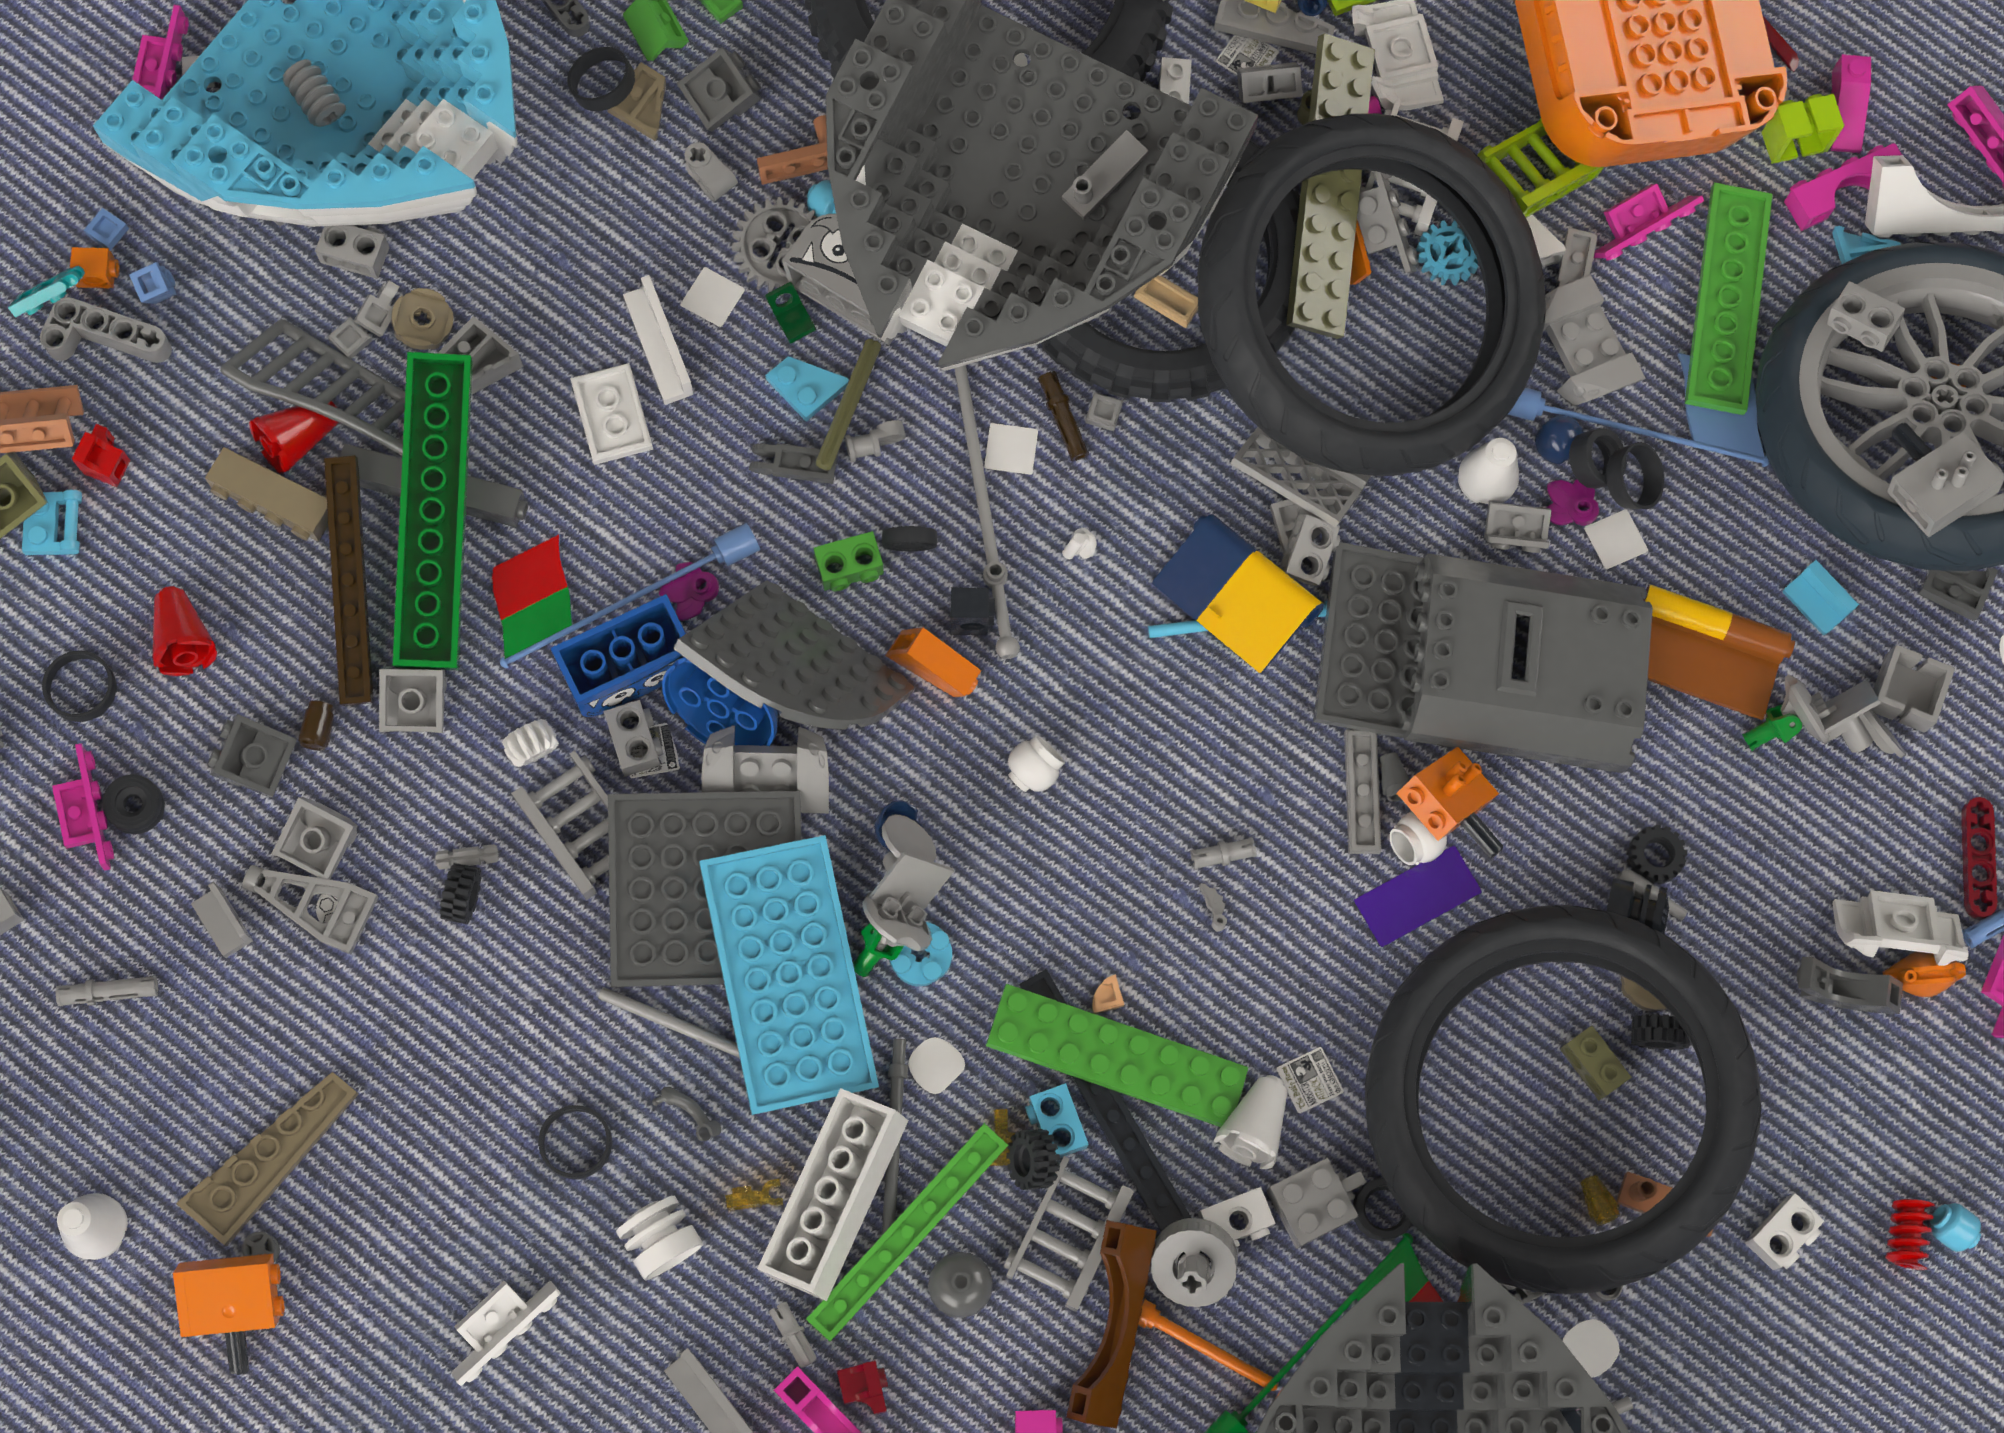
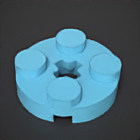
[889,922,952,987]

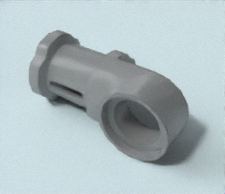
[845,420,906,462]

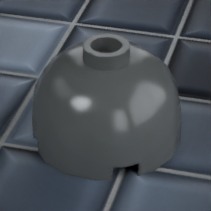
[928,1252,993,1319]

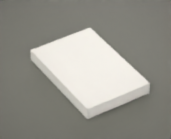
[570,363,653,465]

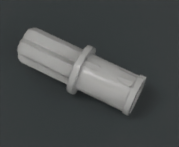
[768,1302,816,1368]

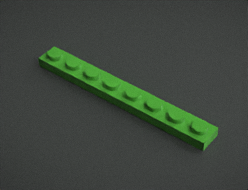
[806,1123,1008,1342]

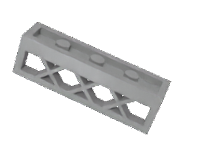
[664,1348,754,1433]

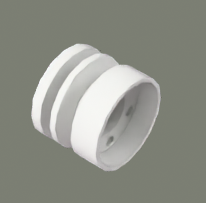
[616,1195,704,1281]

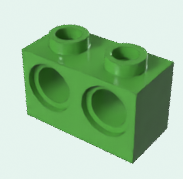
[813,531,884,592]

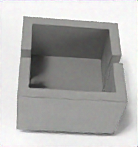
[1871,644,1955,733]

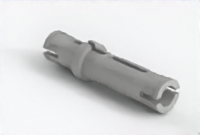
[55,975,158,1006]

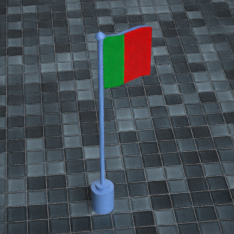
[492,523,760,668]

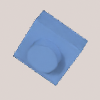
[83,208,129,251]

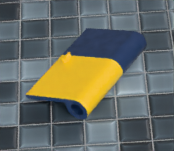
[1151,514,1324,675]

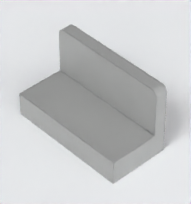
[191,882,253,958]

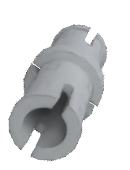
[1190,837,1257,870]

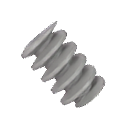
[283,59,346,127]

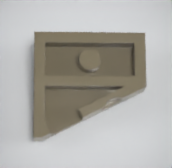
[608,62,666,141]

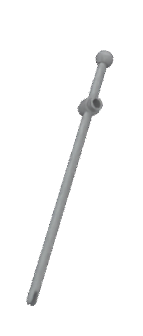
[954,365,1020,659]

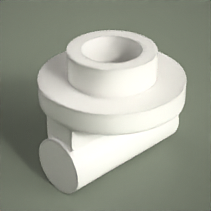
[1062,528,1097,559]

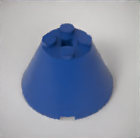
[662,657,779,746]

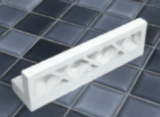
[623,275,693,405]

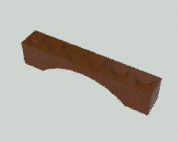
[1066,1220,1157,1429]

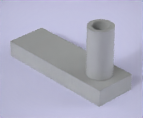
[1062,130,1149,220]

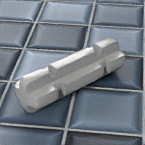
[435,844,499,870]

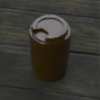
[298,701,334,751]

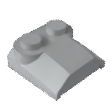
[379,668,447,733]
[271,797,358,880]

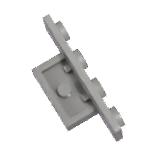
[1357,171,1419,273]

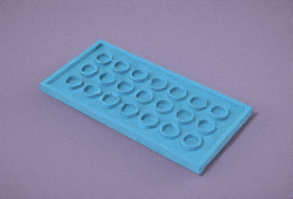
[699,835,879,1115]

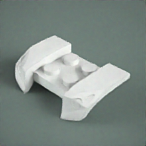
[1352,0,1444,111]
[1832,890,1968,966]

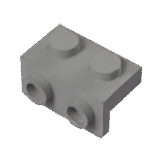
[1484,502,1551,553]

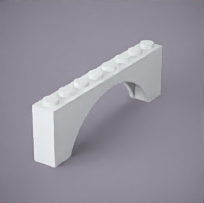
[1865,155,2004,238]

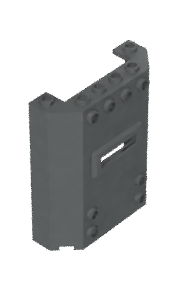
[1400,553,1653,773]

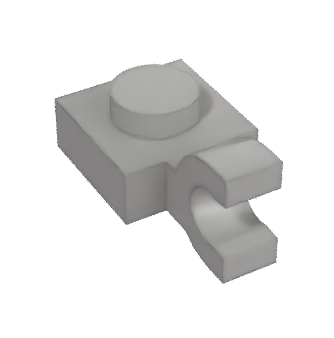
[353,280,400,337]

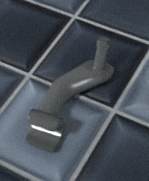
[652,1087,721,1141]

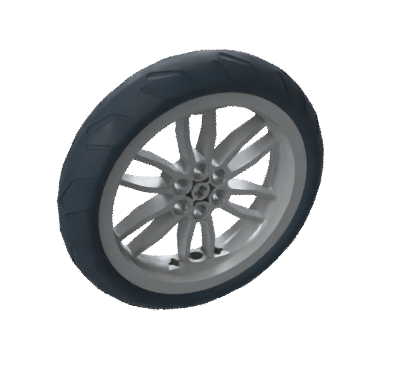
[1756,242,2004,571]

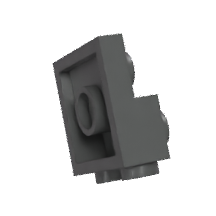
[676,47,762,132]
[207,714,297,798]

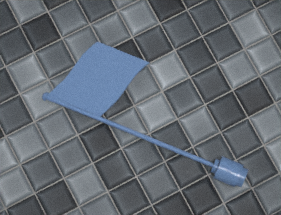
[1507,353,1770,467]

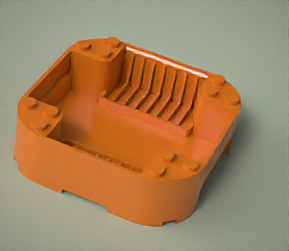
[1515,0,1787,167]

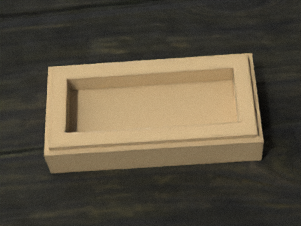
[1134,275,1198,328]

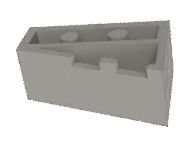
[438,316,523,395]

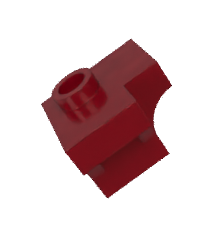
[837,1360,888,1415]

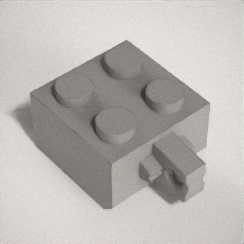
[1266,1158,1367,1249]

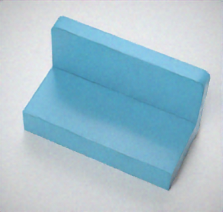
[1783,560,1859,635]

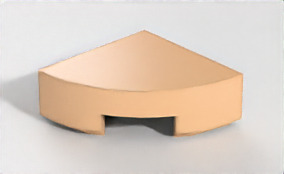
[1092,974,1124,1014]

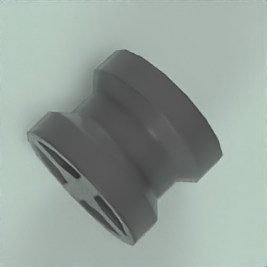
[242,1232,280,1262]

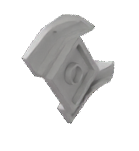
[1543,275,1646,406]
[702,726,829,814]

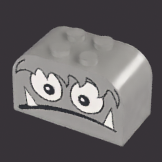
[782,214,898,345]

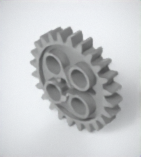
[731,197,815,296]

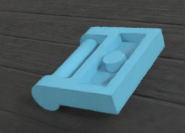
[22,490,82,555]

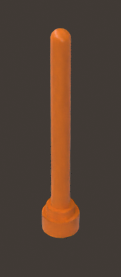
[1138,1299,1279,1391]

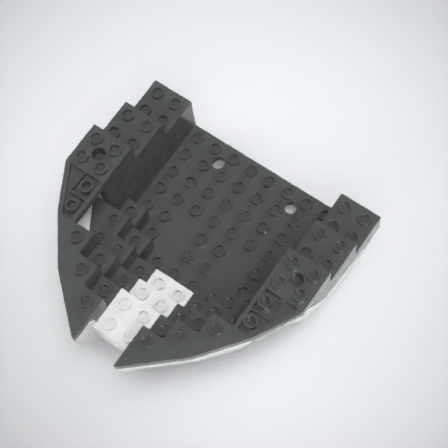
[826,0,1258,371]

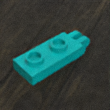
[8,266,85,318]

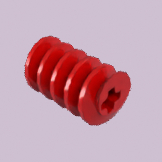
[1885,1199,1935,1270]

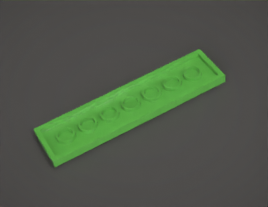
[1684,182,1773,415]
[985,984,1249,1127]

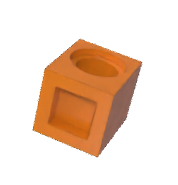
[70,247,120,288]

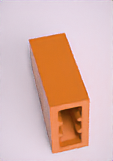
[885,627,981,697]

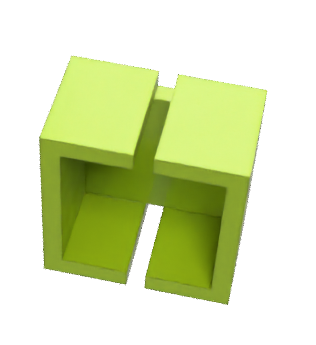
[1761,94,1844,164]

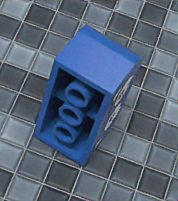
[551,594,686,717]

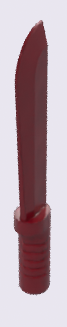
[1763,16,1799,72]

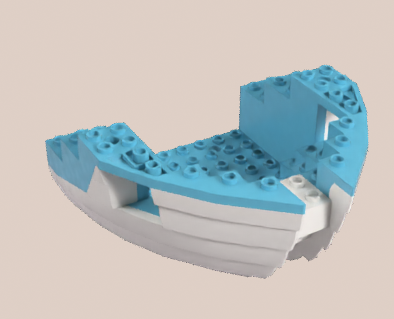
[93,0,517,227]

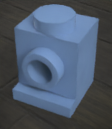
[129,262,177,304]

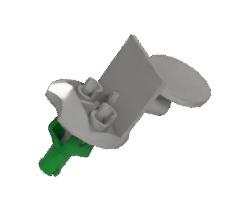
[1742,675,1906,758]
[853,814,954,977]

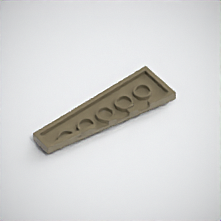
[176,1072,359,1246]

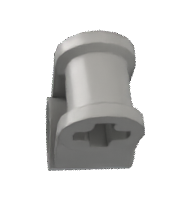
[684,142,738,202]

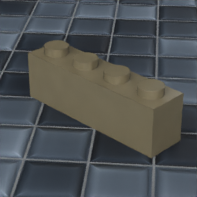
[205,447,328,542]

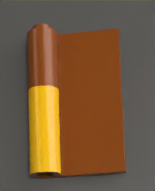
[1644,584,1795,720]

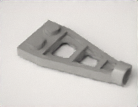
[242,865,379,955]

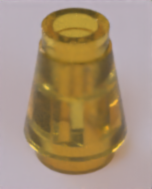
[1580,1175,1621,1226]

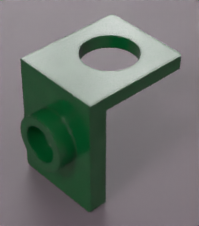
[765,281,817,344]

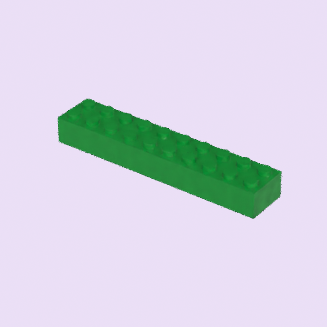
[393,352,473,671]

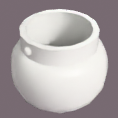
[1008,735,1065,792]
[1389,811,1447,865]

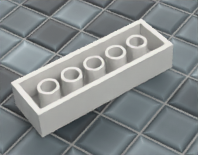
[757,1088,909,1301]

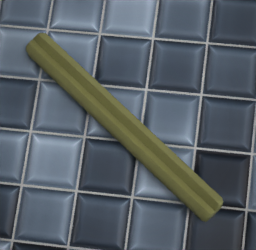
[816,339,881,471]

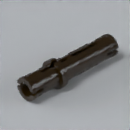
[1038,371,1089,462]

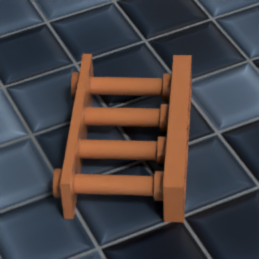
[0,385,84,453]

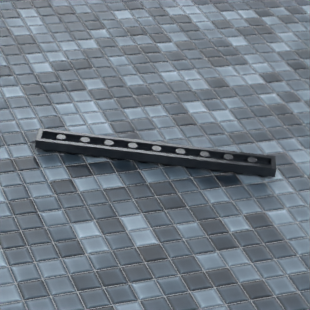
[1018,969,1204,1261]

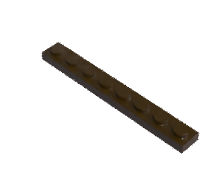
[324,455,374,706]

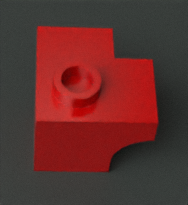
[72,424,131,487]

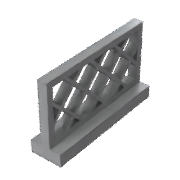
[1230,427,1371,528]

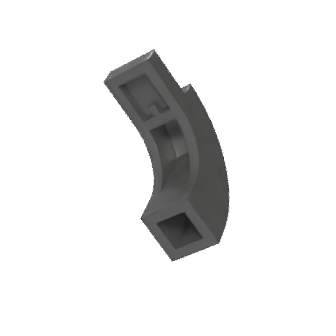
[1797,957,1903,1014]

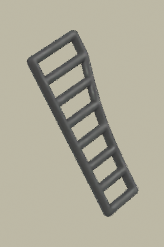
[220,319,405,455]

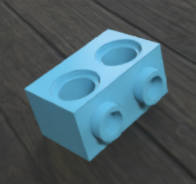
[1025,1083,1089,1158]

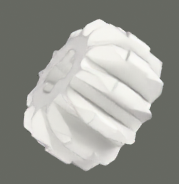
[502,719,559,767]

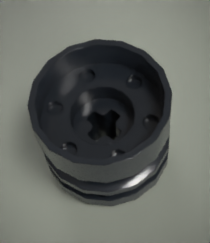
[1606,878,1670,934]

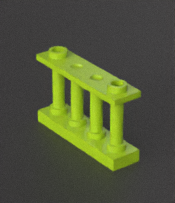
[1477,118,1604,218]

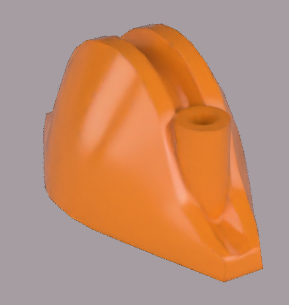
[1883,951,1966,997]

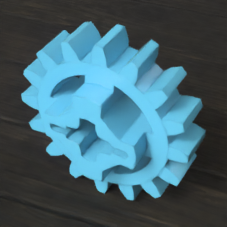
[1416,220,1479,286]

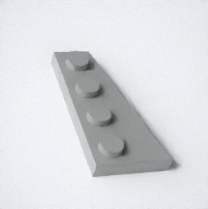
[1214,0,1335,54]

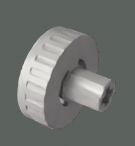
[1151,1218,1238,1307]

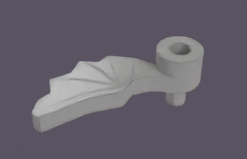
[1199,883,1227,932]

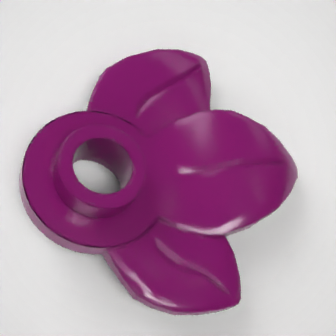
[1546,479,1599,526]
[659,562,719,621]

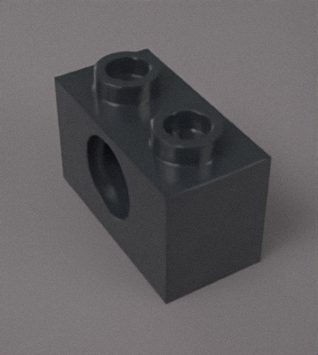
[950,587,995,636]

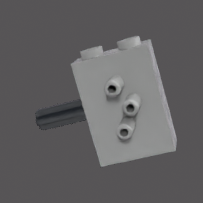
[1887,423,2004,538]

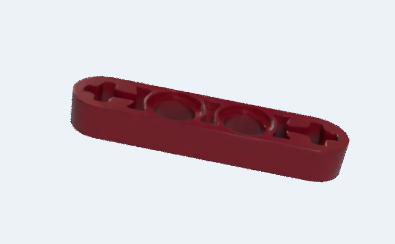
[1961,797,1997,920]

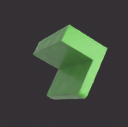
[623,0,689,61]

